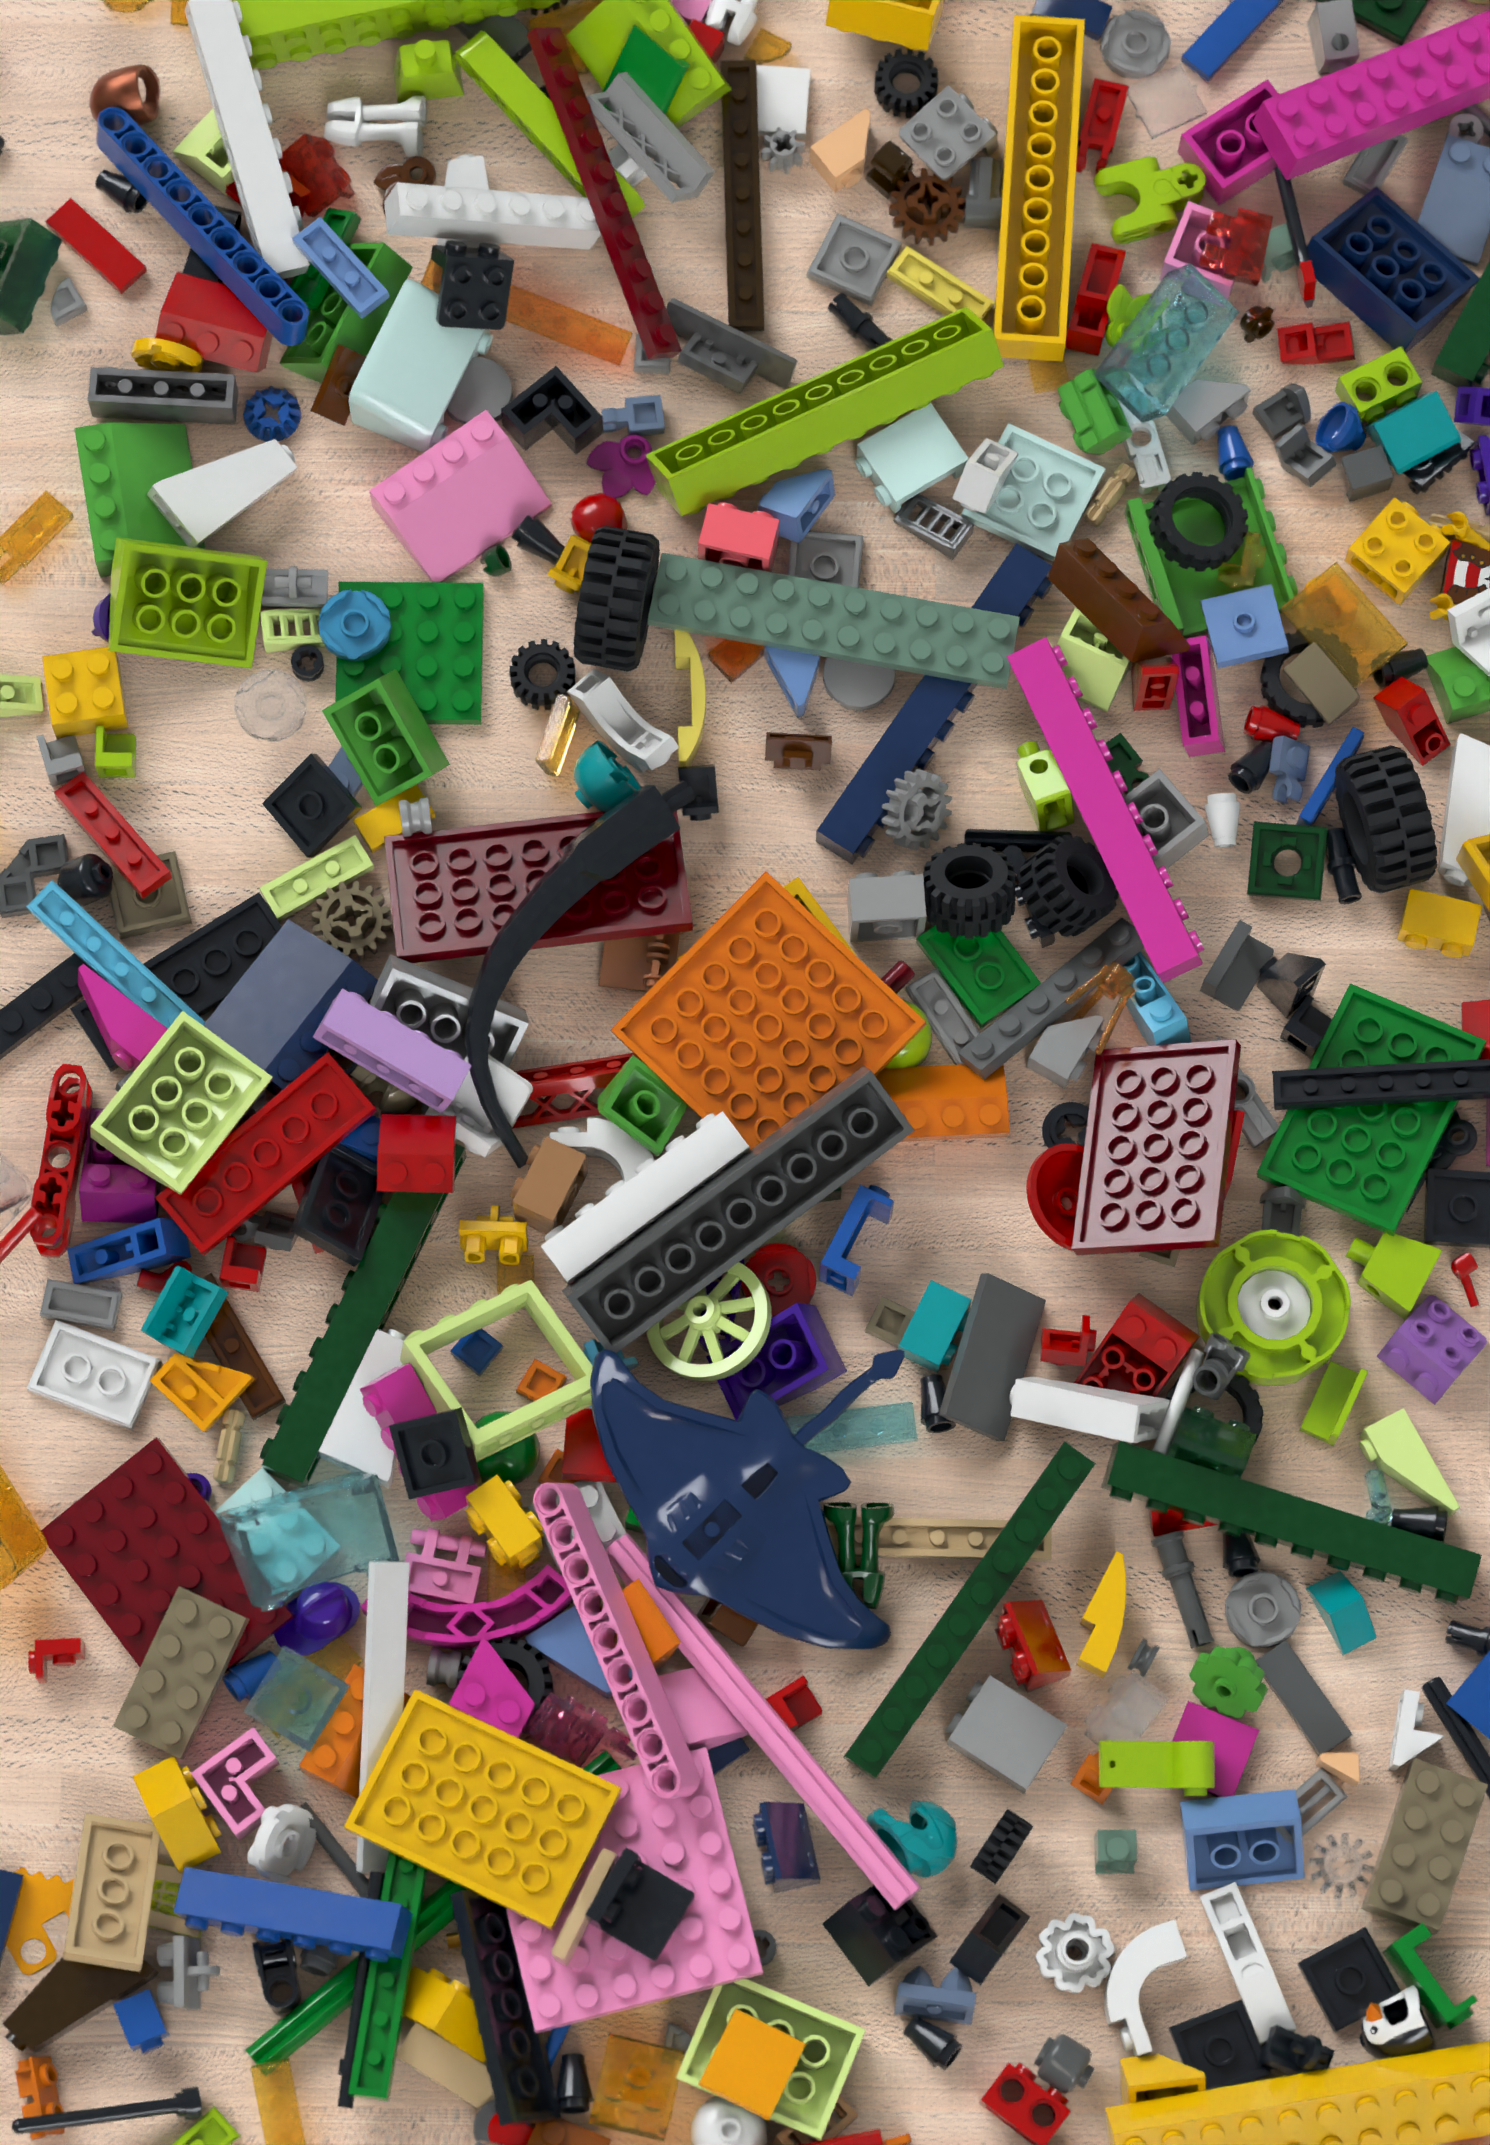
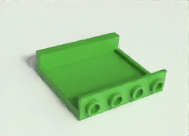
[1124,467,1298,639]

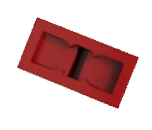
[979,2063,1071,2145]

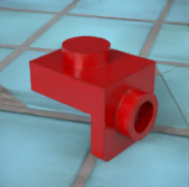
[1040,1315,1097,1366]

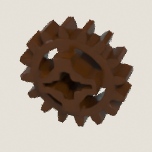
[889,168,966,246]

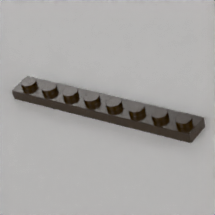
[721,60,764,332]

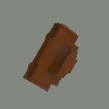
[765,732,832,770]

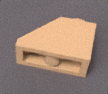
[809,107,871,193]

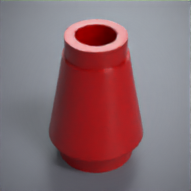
[1244,705,1300,742]

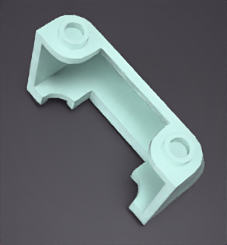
[349,278,493,453]

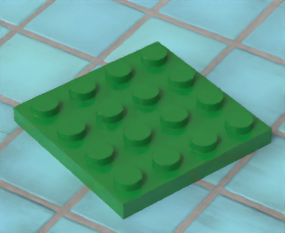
[335,582,484,725]

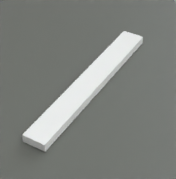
[356,1561,410,1873]

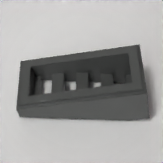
[893,494,974,560]

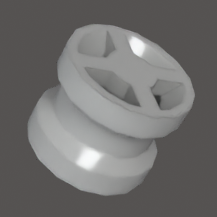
[1445,113,1484,144]
[399,797,432,837]
[426,1647,462,1689]

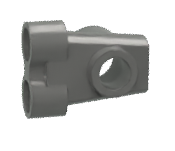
[1193,1333,1251,1400]

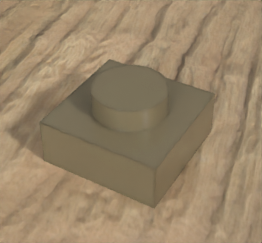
[865,1296,915,1348]

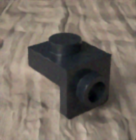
[678,764,719,821]

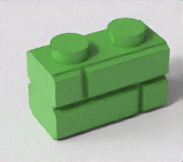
[1057,368,1133,455]

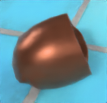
[89,64,161,126]

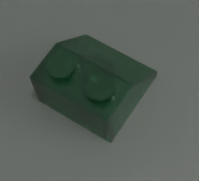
[1167,1406,1257,1478]

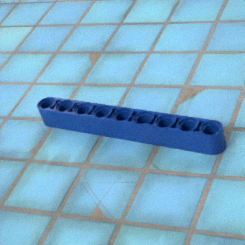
[96,107,309,346]

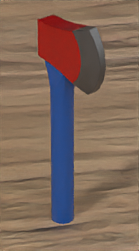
[473,2024,571,2145]

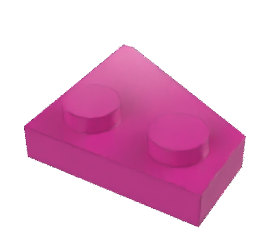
[449,1638,535,1739]

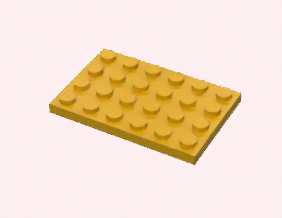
[344,1689,622,1930]

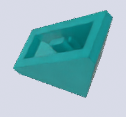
[1306,1571,1377,1655]

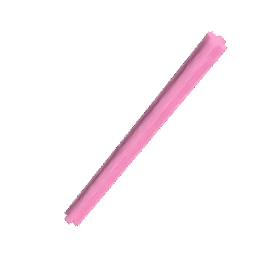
[606,1533,921,1910]

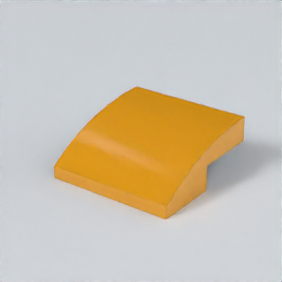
[698,2009,806,2121]

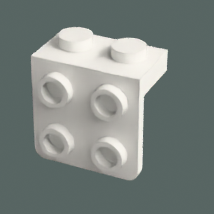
[1447,588,1490,677]
[425,1054,533,1157]

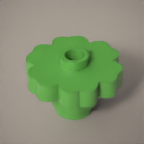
[1189,1646,1268,1718]

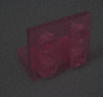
[524,1693,637,1768]

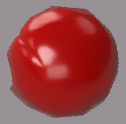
[570,493,628,543]

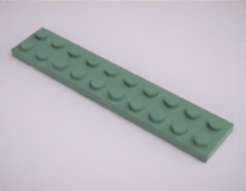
[648,553,1020,689]

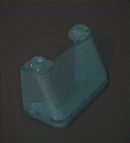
[218,1472,400,1611]

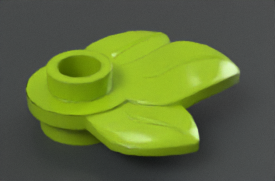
[1105,284,1160,352]

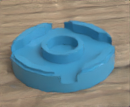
[318,589,392,662]

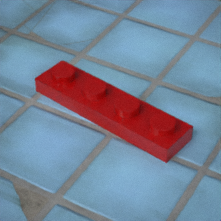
[54,771,172,899]

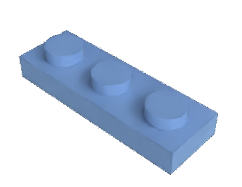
[292,217,390,319]

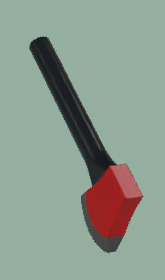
[1274,166,1316,308]

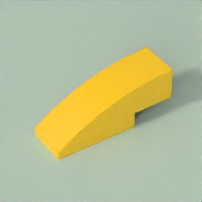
[1076,1551,1126,1678]

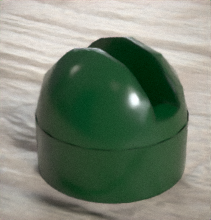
[480,545,512,577]

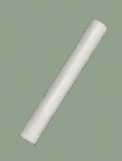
[1152,1349,1204,1455]

